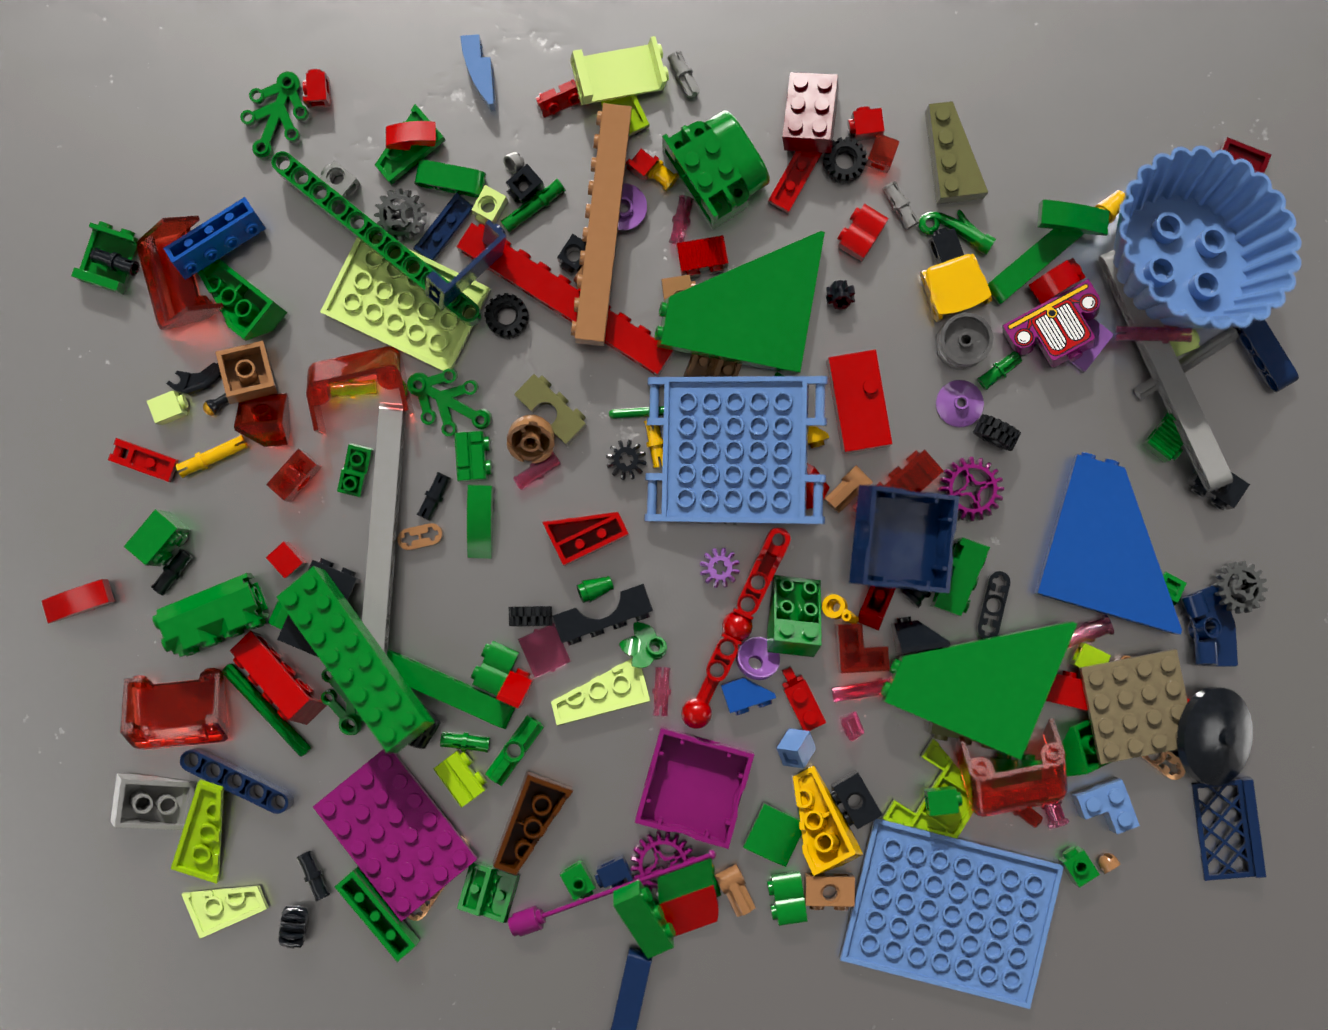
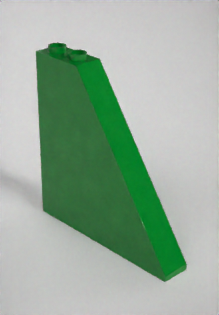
[654,231,825,375]
[880,622,1077,760]

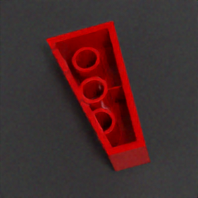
[229,630,327,725]

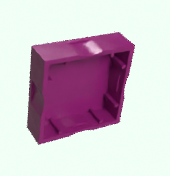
[634,726,755,849]

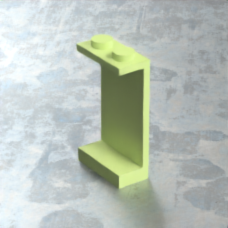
[570,36,669,105]

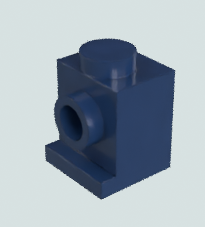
[594,855,633,888]

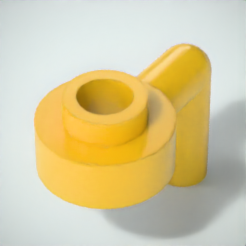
[822,594,859,624]

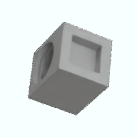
[320,161,360,200]

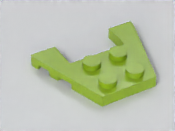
[882,738,983,839]

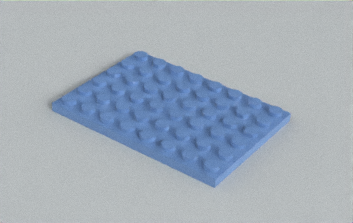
[840,818,1064,1009]

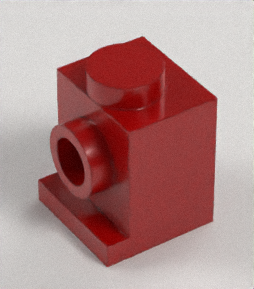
[303,69,331,108]

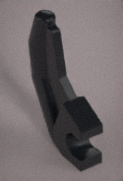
[166,363,221,396]

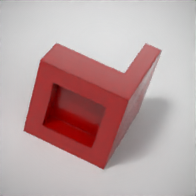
[626,149,659,183]
[266,541,307,578]

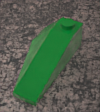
[198,259,287,341]

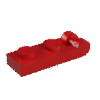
[108,438,179,482]

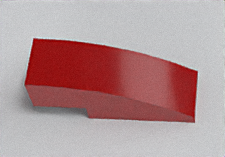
[41,579,115,623]

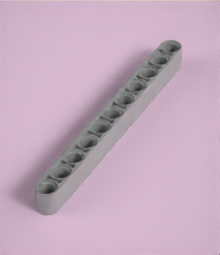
[1099,250,1233,492]
[362,402,406,655]

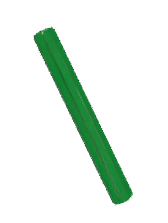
[222,663,311,757]

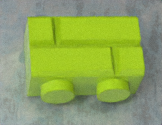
[433,750,487,808]

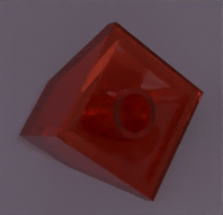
[234,393,291,447]

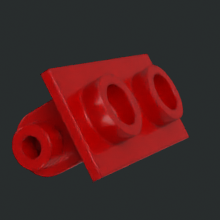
[535,79,580,118]

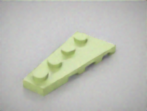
[551,657,651,726]

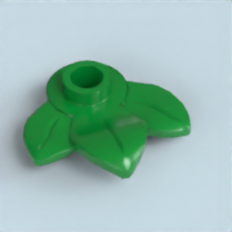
[619,622,667,668]

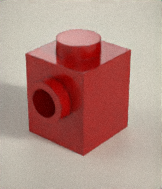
[848,106,885,140]

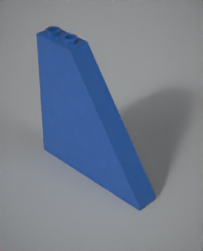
[1035,452,1182,635]

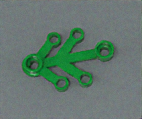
[240,71,309,160]
[407,368,492,436]
[321,668,363,735]

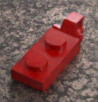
[782,666,826,731]

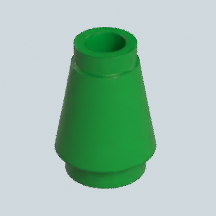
[576,576,614,603]

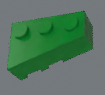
[931,537,990,616]

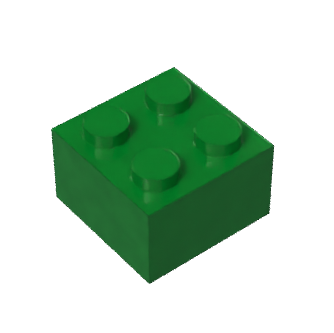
[123,509,191,566]

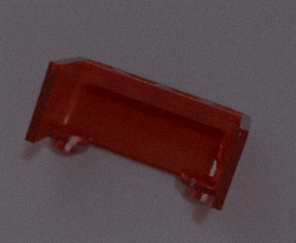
[137,215,223,330]
[306,346,414,435]
[954,718,1068,817]

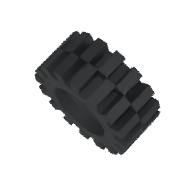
[823,137,867,184]
[484,293,529,338]
[973,414,1021,451]
[509,606,552,626]

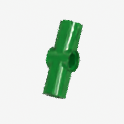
[485,714,545,786]

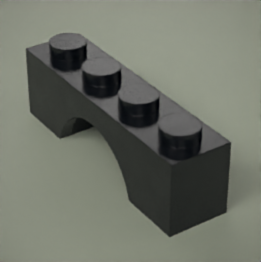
[552,584,653,646]

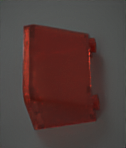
[120,668,228,750]

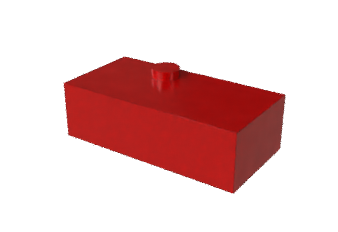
[826,349,893,454]

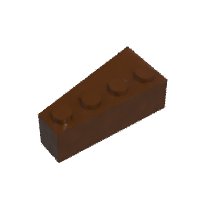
[492,771,573,875]

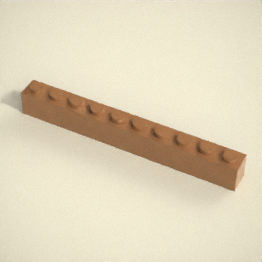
[571,103,632,346]

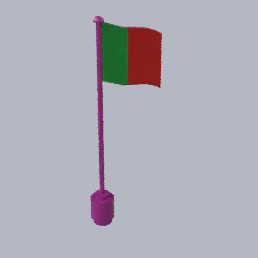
[508,850,718,937]

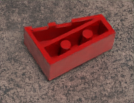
[542,512,629,566]

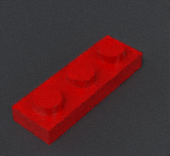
[768,151,822,213]

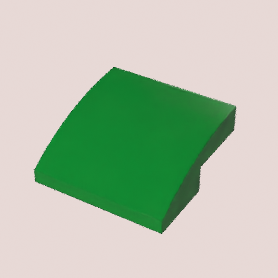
[743,803,802,867]
[457,862,520,923]

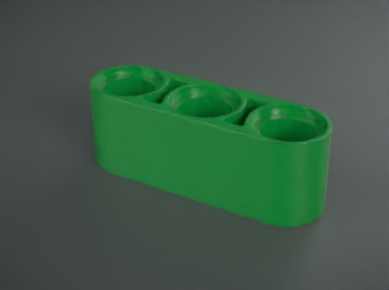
[414,160,486,198]

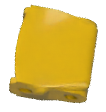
[920,254,992,322]

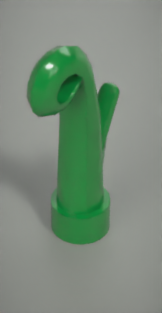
[918,209,996,255]

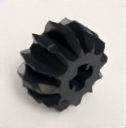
[606,440,647,480]
[278,906,308,949]

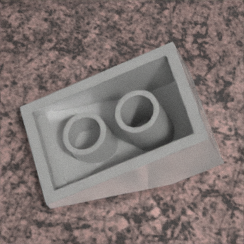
[110,773,195,830]

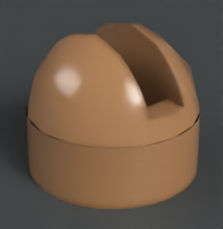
[1099,853,1120,874]

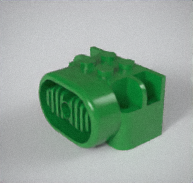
[662,110,770,230]

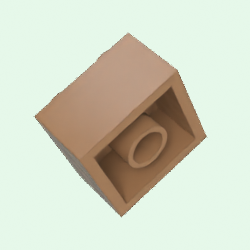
[215,341,277,404]

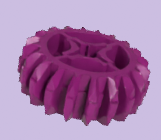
[938,457,1004,522]
[631,830,695,897]

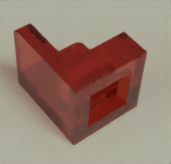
[865,133,899,173]

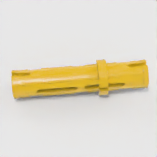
[176,434,249,478]

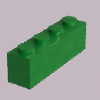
[334,867,420,962]

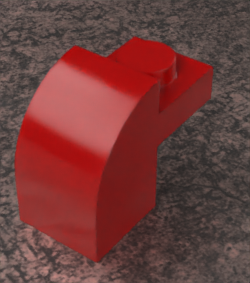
[1029,258,1086,304]

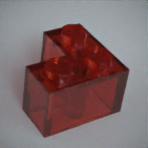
[835,623,890,673]

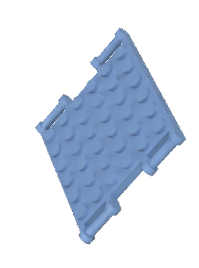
[644,376,828,524]

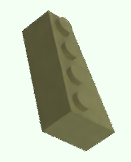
[925,101,988,205]

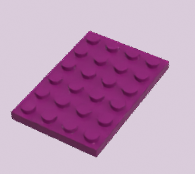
[313,749,478,922]

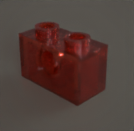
[266,449,322,502]

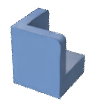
[777,728,816,769]

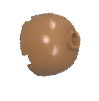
[507,415,555,463]

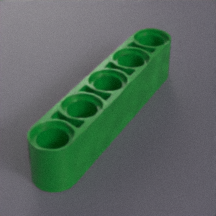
[988,229,1084,305]

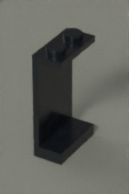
[277,558,360,657]

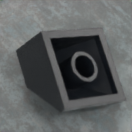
[891,616,950,653]

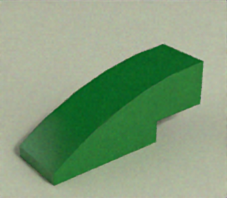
[1037,199,1109,236]
[467,485,494,559]

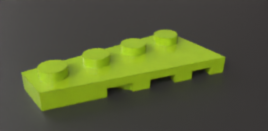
[171,779,224,884]

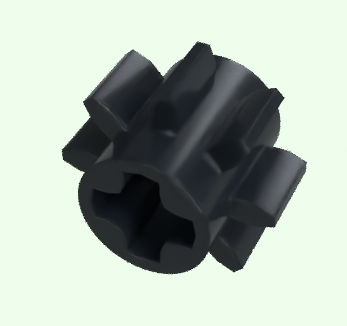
[826,280,855,309]

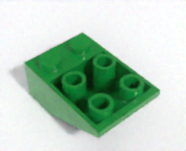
[767,575,822,657]

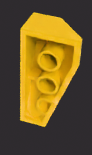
[793,766,863,876]

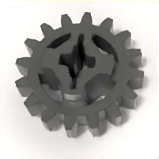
[374,188,427,241]
[1213,561,1268,614]

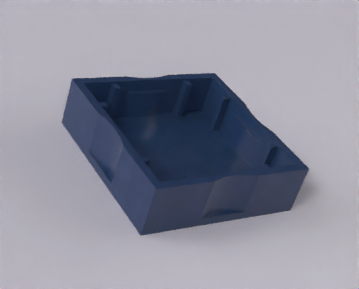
[849,485,960,594]

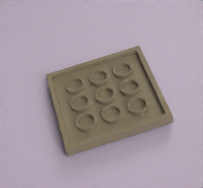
[1079,649,1188,764]

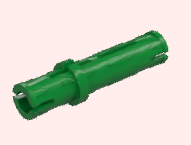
[500,179,566,233]

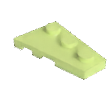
[181,885,269,939]

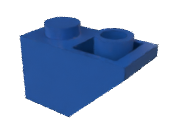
[720,677,776,716]

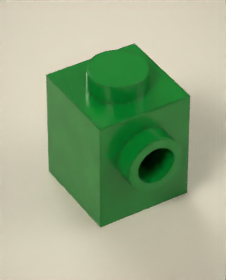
[924,786,962,816]
[1058,846,1100,888]
[560,859,596,900]

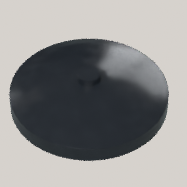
[1177,687,1253,786]

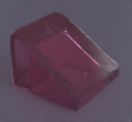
[839,711,864,741]

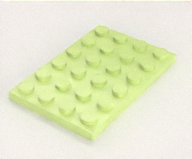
[320,234,491,375]

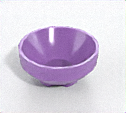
[736,637,780,680]

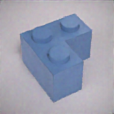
[1070,777,1140,834]

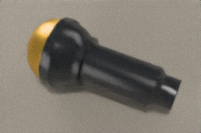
[203,393,229,416]

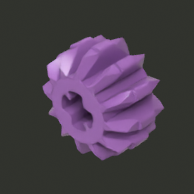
[700,548,740,588]

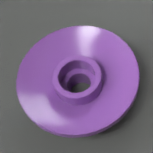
[618,183,647,231]
[936,380,984,427]

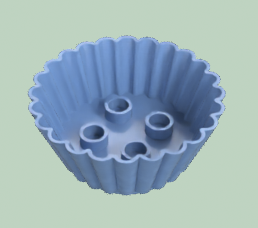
[1113,146,1301,329]

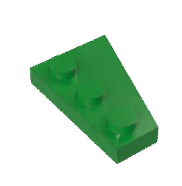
[375,104,446,185]

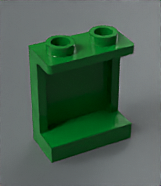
[71,221,142,295]

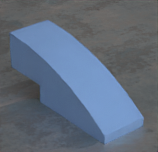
[460,34,496,111]

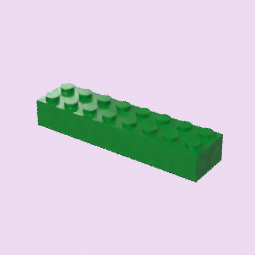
[276,566,435,753]

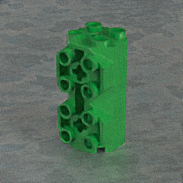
[152,573,269,657]

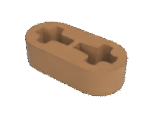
[397,523,444,550]

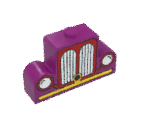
[1003,279,1100,367]

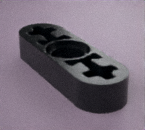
[976,571,1011,639]

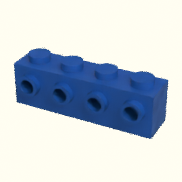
[163,197,266,280]

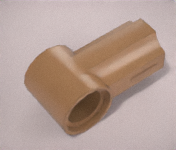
[824,465,873,513]
[715,864,756,917]

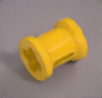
[648,160,679,192]

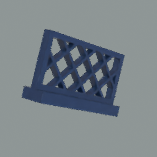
[1191,777,1266,881]

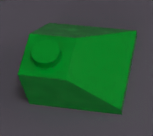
[1056,719,1111,777]

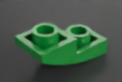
[337,443,374,497]

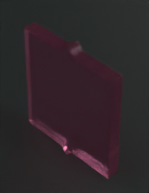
[518,623,571,677]

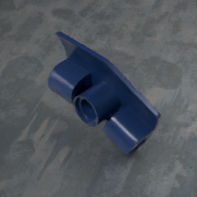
[1181,585,1238,667]

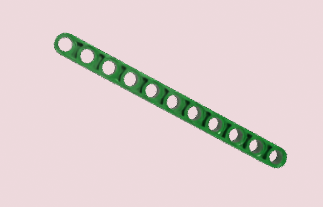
[271,151,482,326]
[268,601,516,729]

